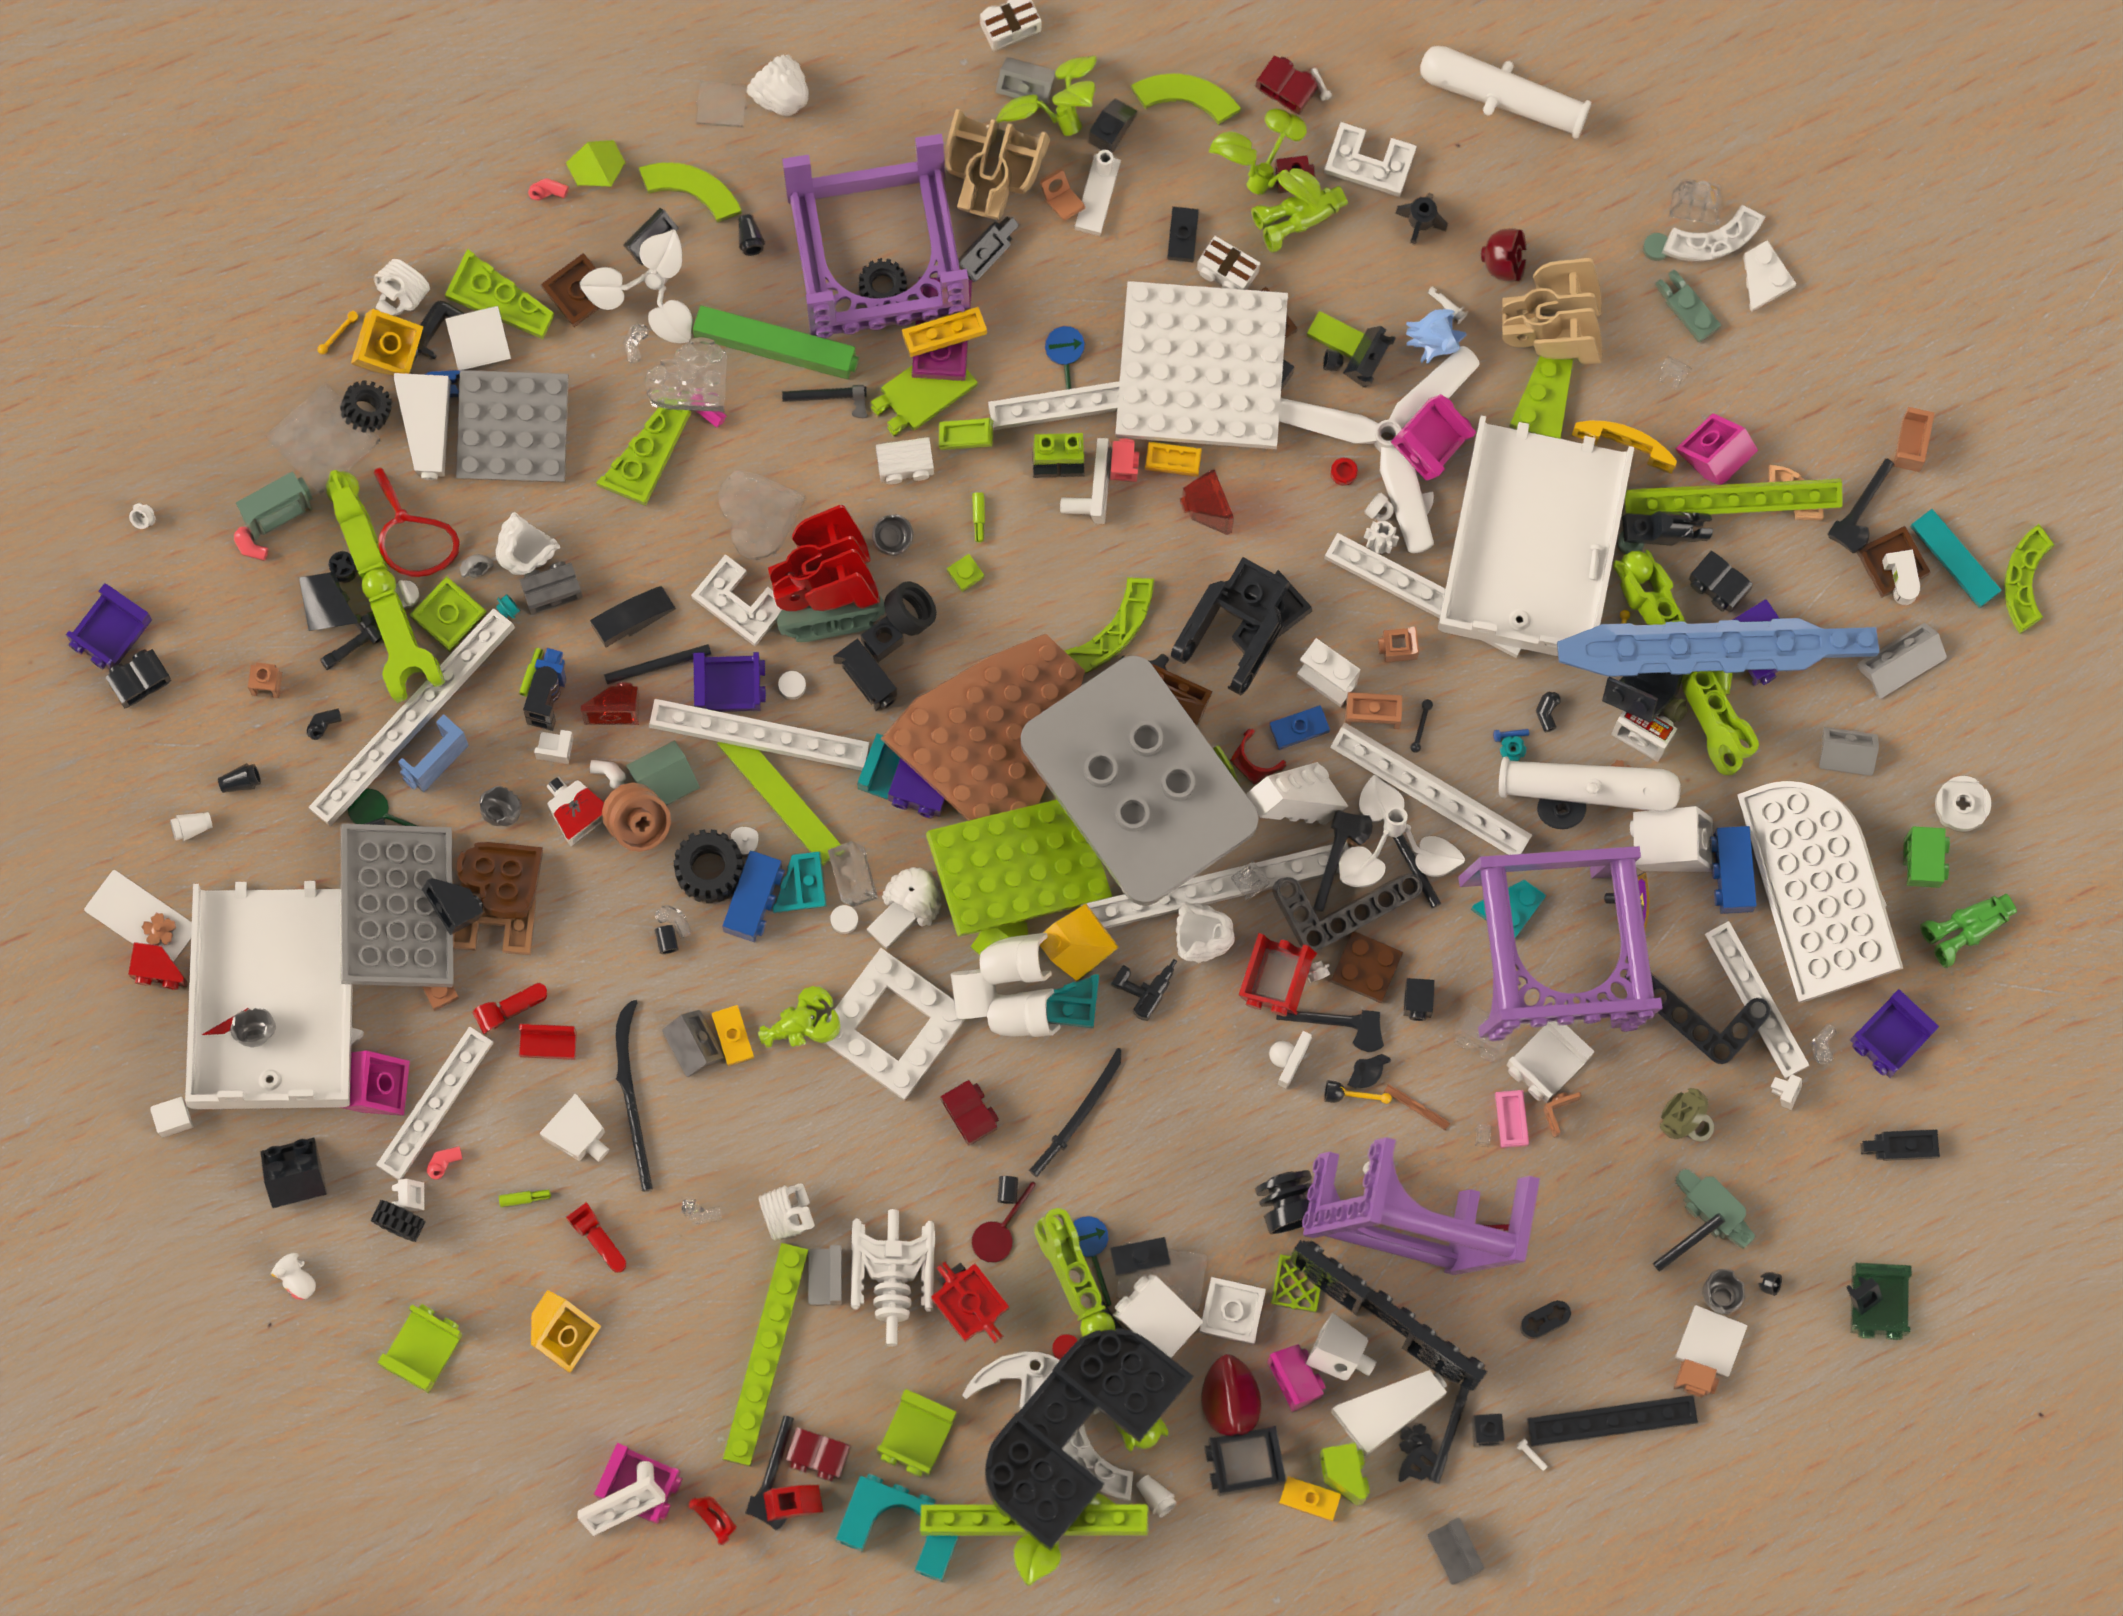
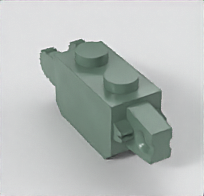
[1675,1169,1756,1249]

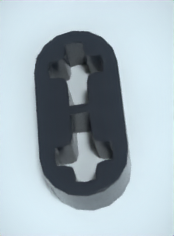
[1520,1300,1571,1339]

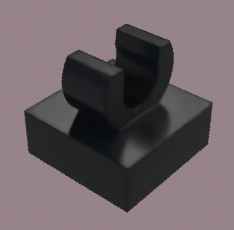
[1847,1276,1883,1315]

